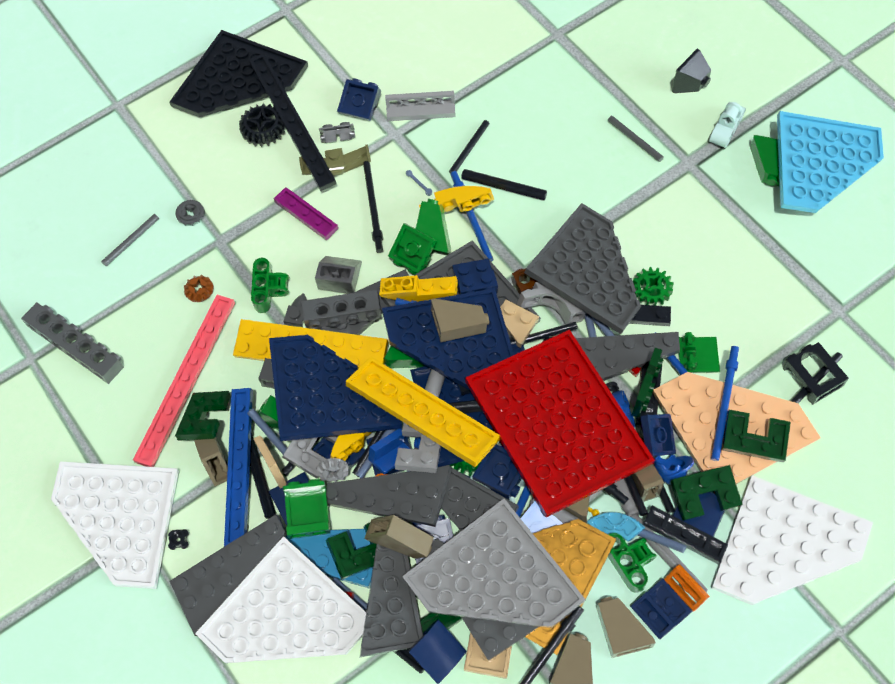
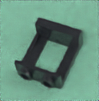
[783,342,849,405]

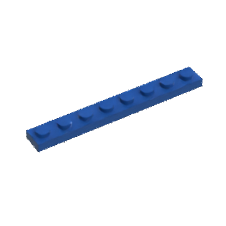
[224,388,253,546]

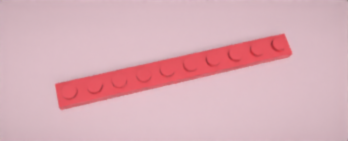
[133,294,235,467]

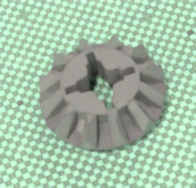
[316,458,349,483]

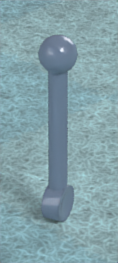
[406,170,432,196]

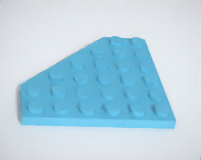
[777,111,884,213]

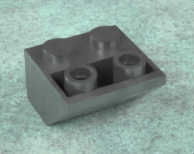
[315,256,362,293]

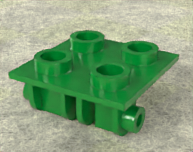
[679,332,720,373]

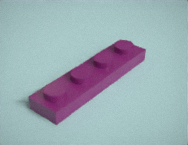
[273,187,339,241]

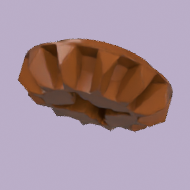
[184,274,214,302]

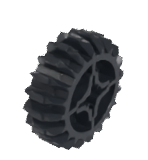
[239,103,286,147]

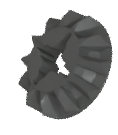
[175,200,204,226]

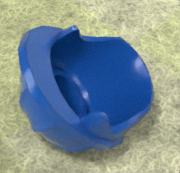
[654,454,694,485]

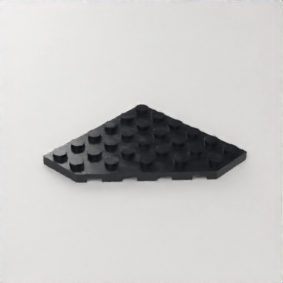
[169,30,308,117]

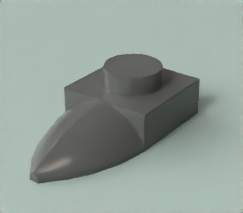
[283,293,307,327]

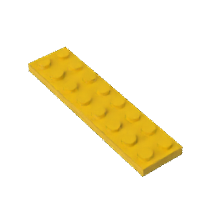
[233,319,388,369]
[346,357,500,467]

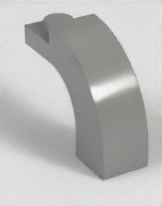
[517,282,586,324]

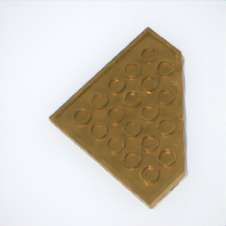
[525,519,616,655]

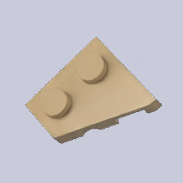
[500,300,539,348]

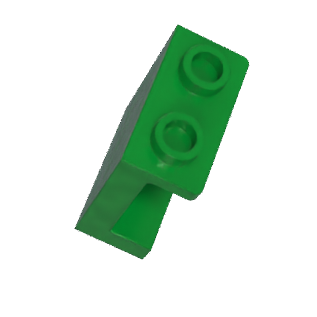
[283,479,330,539]

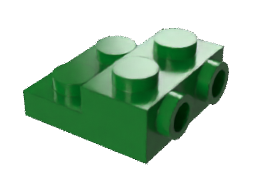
[388,223,437,275]

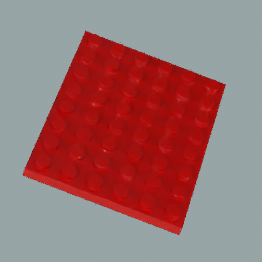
[465,330,655,518]

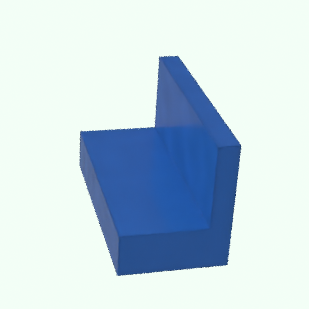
[368,429,410,474]

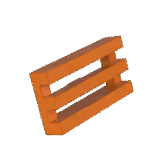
[664,564,710,612]

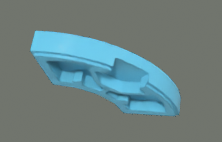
[587,512,645,541]

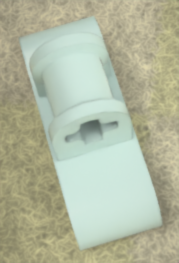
[709,102,746,148]

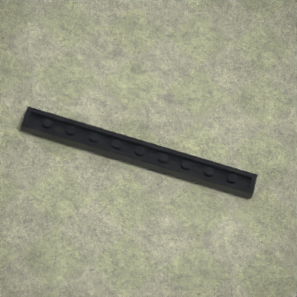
[249,53,336,191]

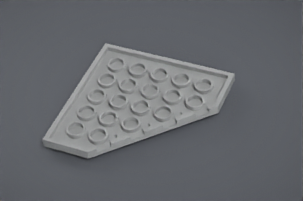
[402,499,586,628]

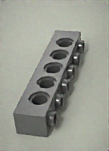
[21,302,124,384]

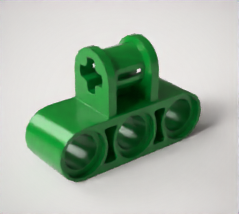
[251,257,289,313]
[608,533,657,593]

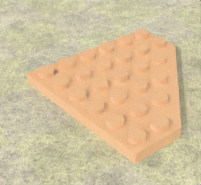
[652,372,821,494]

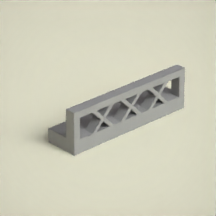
[385,91,456,122]

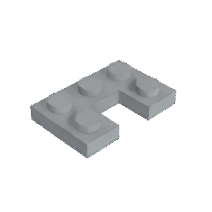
[395,423,441,473]
[282,435,339,478]

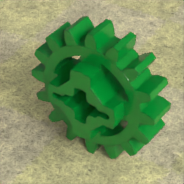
[633,267,674,306]

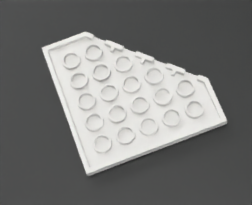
[51,461,179,589]
[711,475,873,605]
[195,536,366,663]

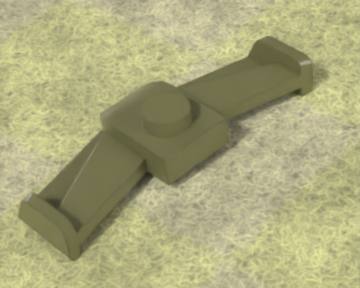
[299,144,371,176]

